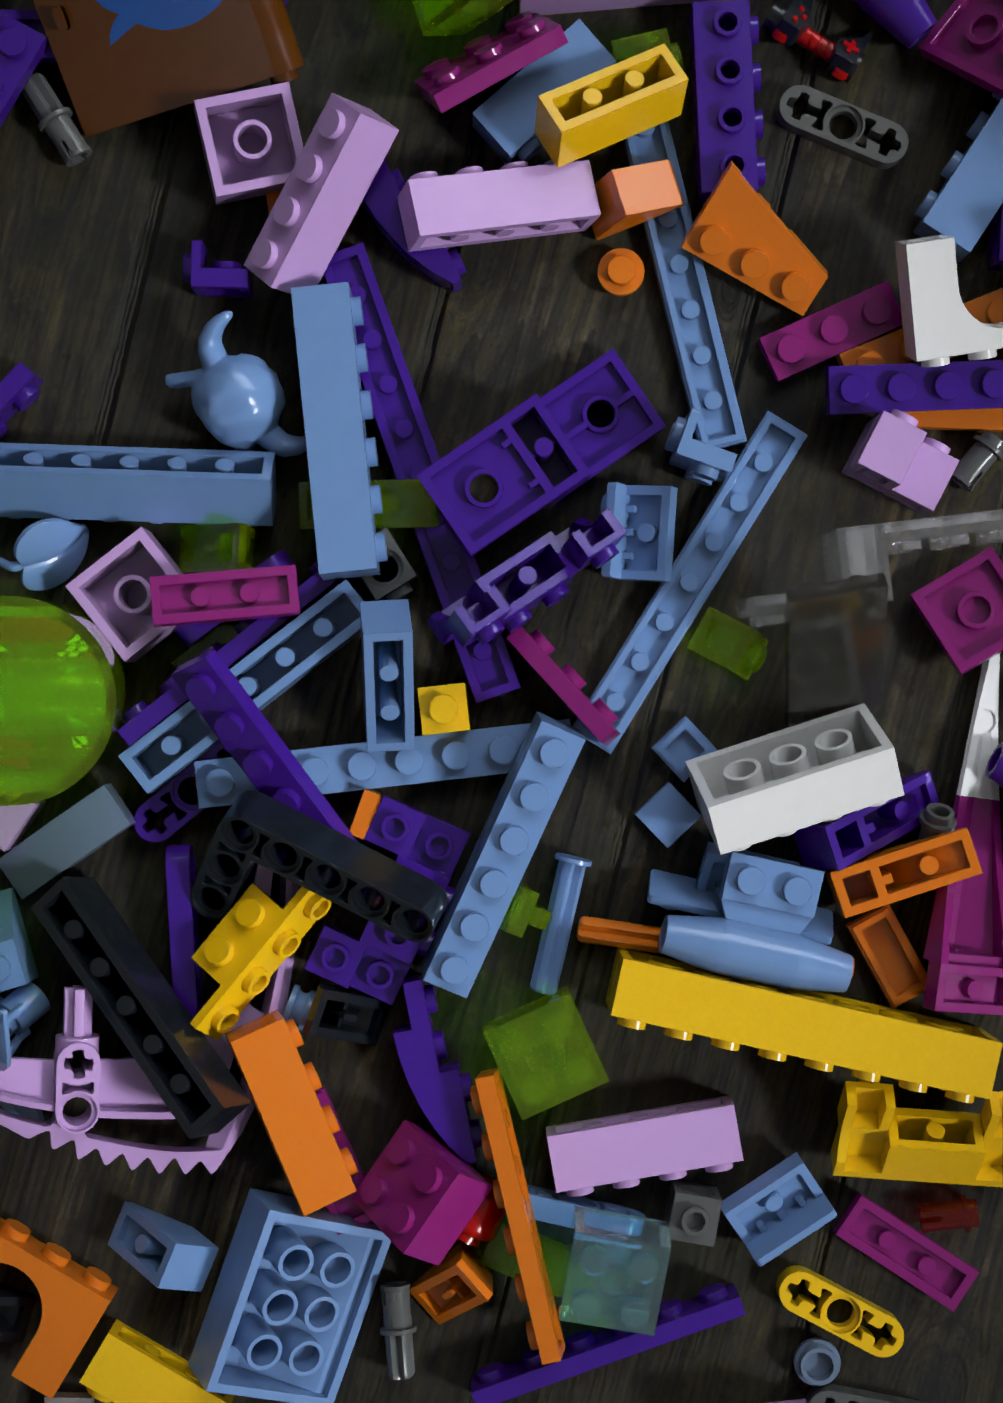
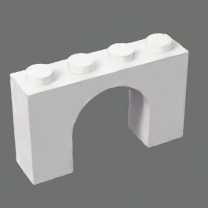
[895,235,1003,368]

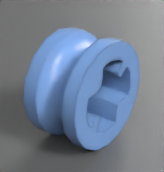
[283,984,316,1031]

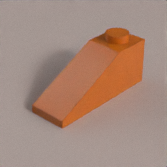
[824,827,983,918]

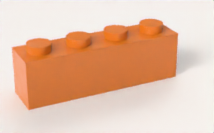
[225,1010,358,1216]

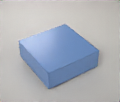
[651,716,718,782]
[634,782,701,848]

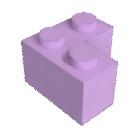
[841,409,960,515]

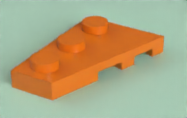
[681,161,828,316]

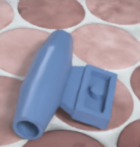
[658,851,853,992]

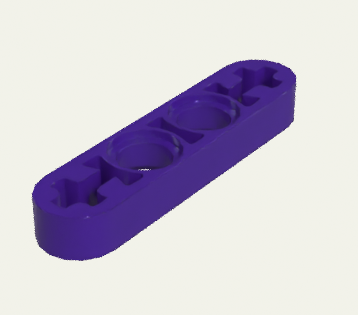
[165,844,204,1018]

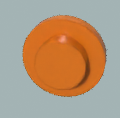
[597,248,645,296]

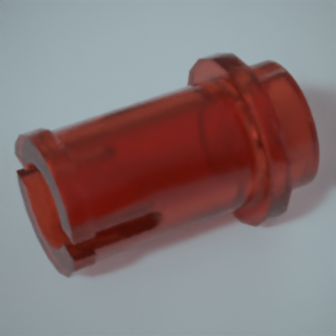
[918,1194,980,1234]

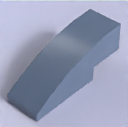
[0,783,136,900]

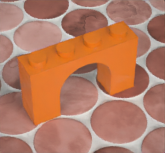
[0,1217,119,1399]

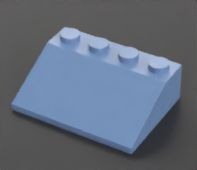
[188,1188,391,1403]

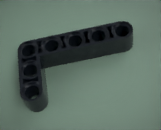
[190,790,448,942]

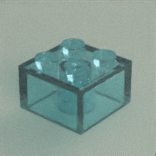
[559,1206,671,1336]

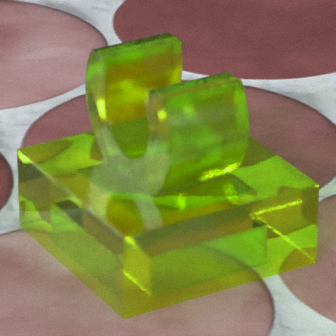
[499,882,552,938]

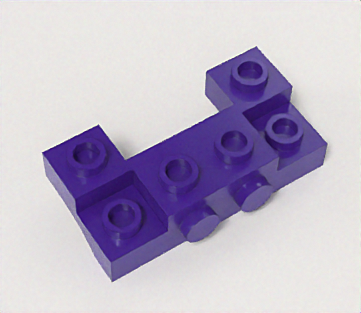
[427,508,627,648]
[305,794,471,1005]

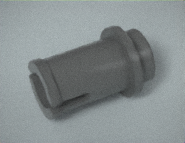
[951,430,1003,492]
[917,803,957,840]

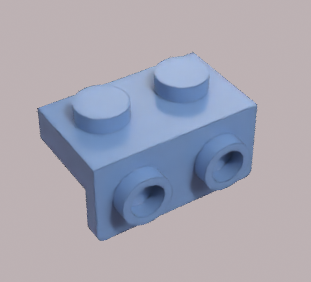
[664,408,738,486]
[601,482,678,582]
[721,1152,837,1266]

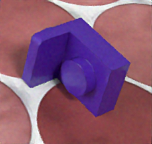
[183,240,254,298]

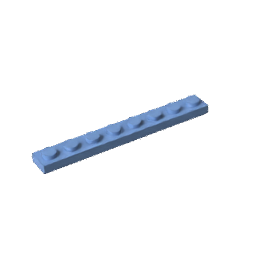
[194,719,575,809]

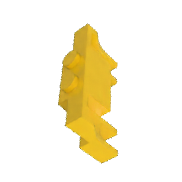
[831,1080,1003,1188]

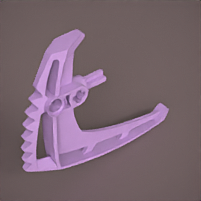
[0,864,299,1174]

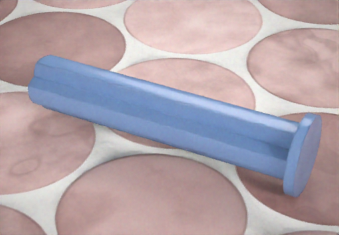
[530,853,592,995]

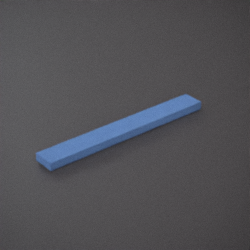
[622,121,747,449]
[572,411,808,754]

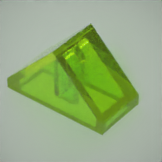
[179,523,255,573]

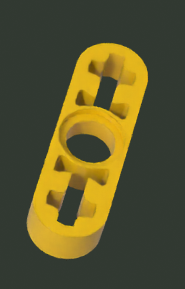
[776,1265,904,1358]

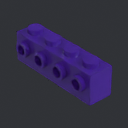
[688,0,766,204]

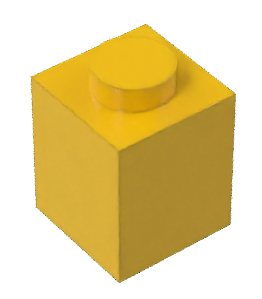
[417,683,471,735]

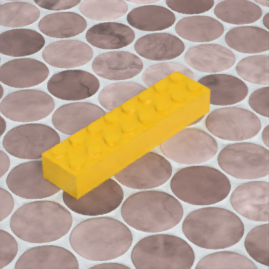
[605,947,1003,1104]

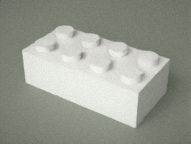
[685,703,905,855]

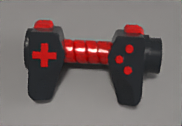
[762,0,873,84]

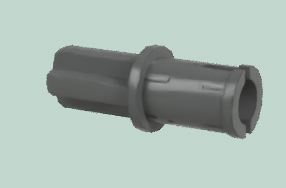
[21,73,92,167]
[379,1281,417,1380]

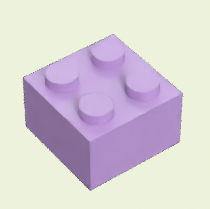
[194,82,304,205]
[66,527,184,662]

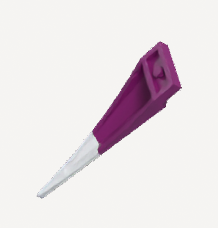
[923,653,1003,1015]

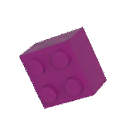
[351,1120,493,1266]

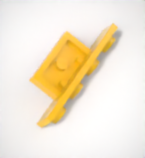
[190,883,332,1040]

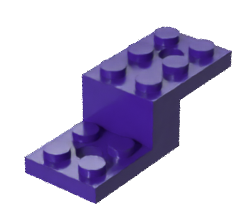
[416,349,666,557]

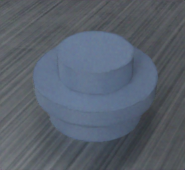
[793,1337,841,1386]

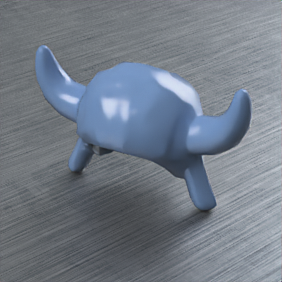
[165,310,307,457]

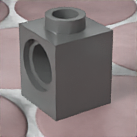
[362,527,418,601]
[662,1180,722,1247]

